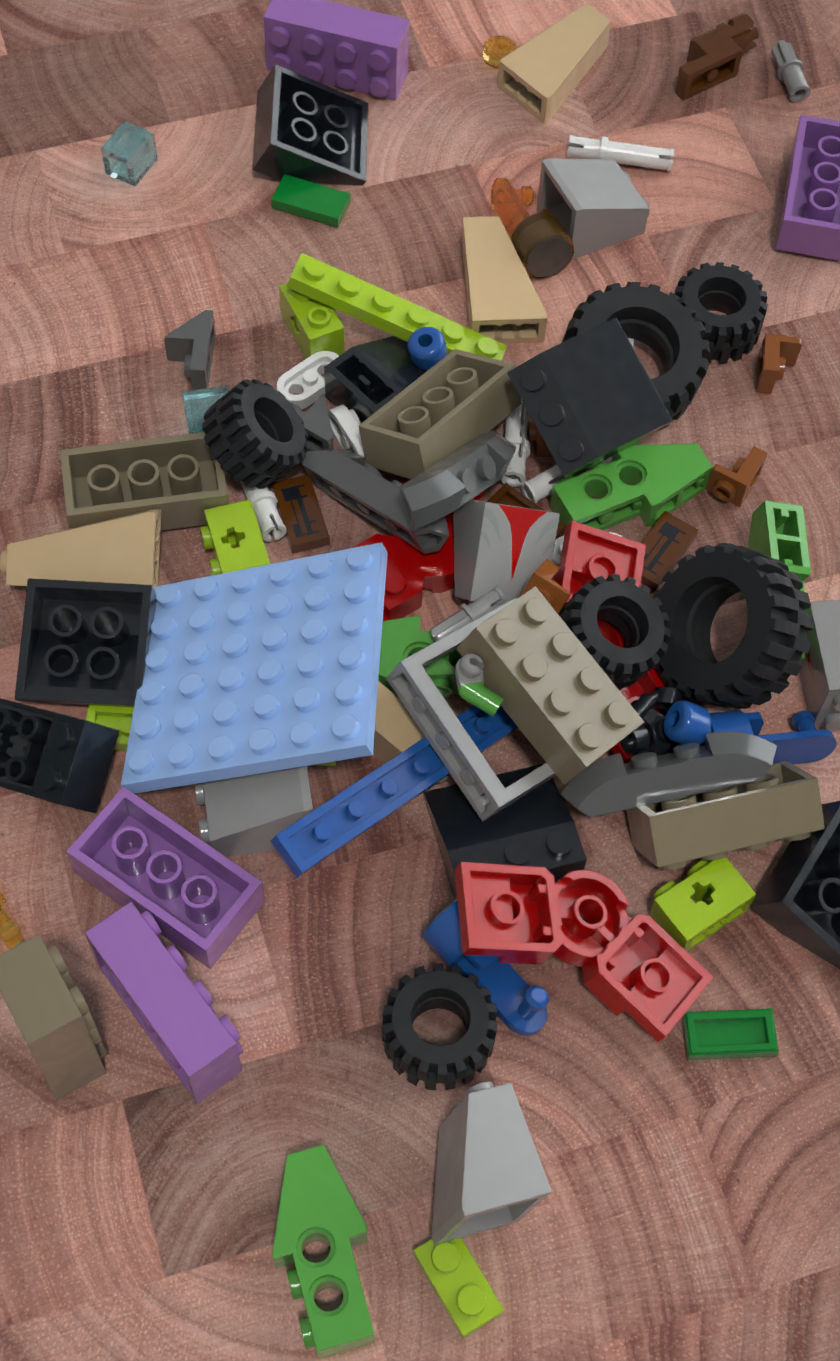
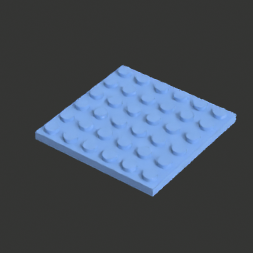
[121,542,388,794]

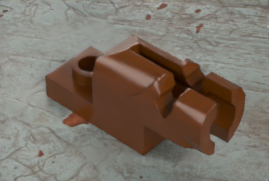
[675,13,759,101]

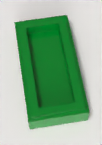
[271,174,351,227]
[682,1008,779,1061]

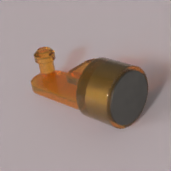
[491,178,574,279]

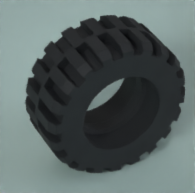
[562,282,710,430]
[653,543,813,709]

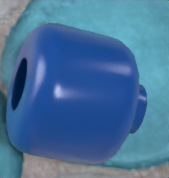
[408,327,447,370]
[663,700,712,745]

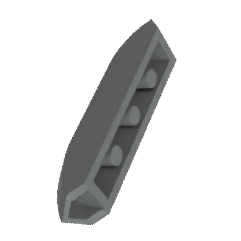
[399,431,516,529]
[302,449,449,554]
[560,732,777,817]

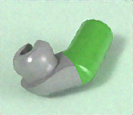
[455,653,504,717]

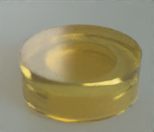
[483,35,517,69]

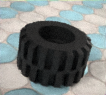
[674,262,768,364]
[202,379,309,489]
[559,574,671,690]
[382,964,498,1091]

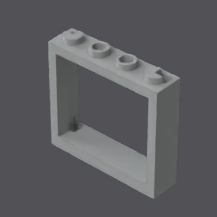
[386,597,556,821]

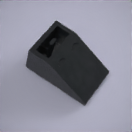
[324,336,428,424]
[0,698,119,813]

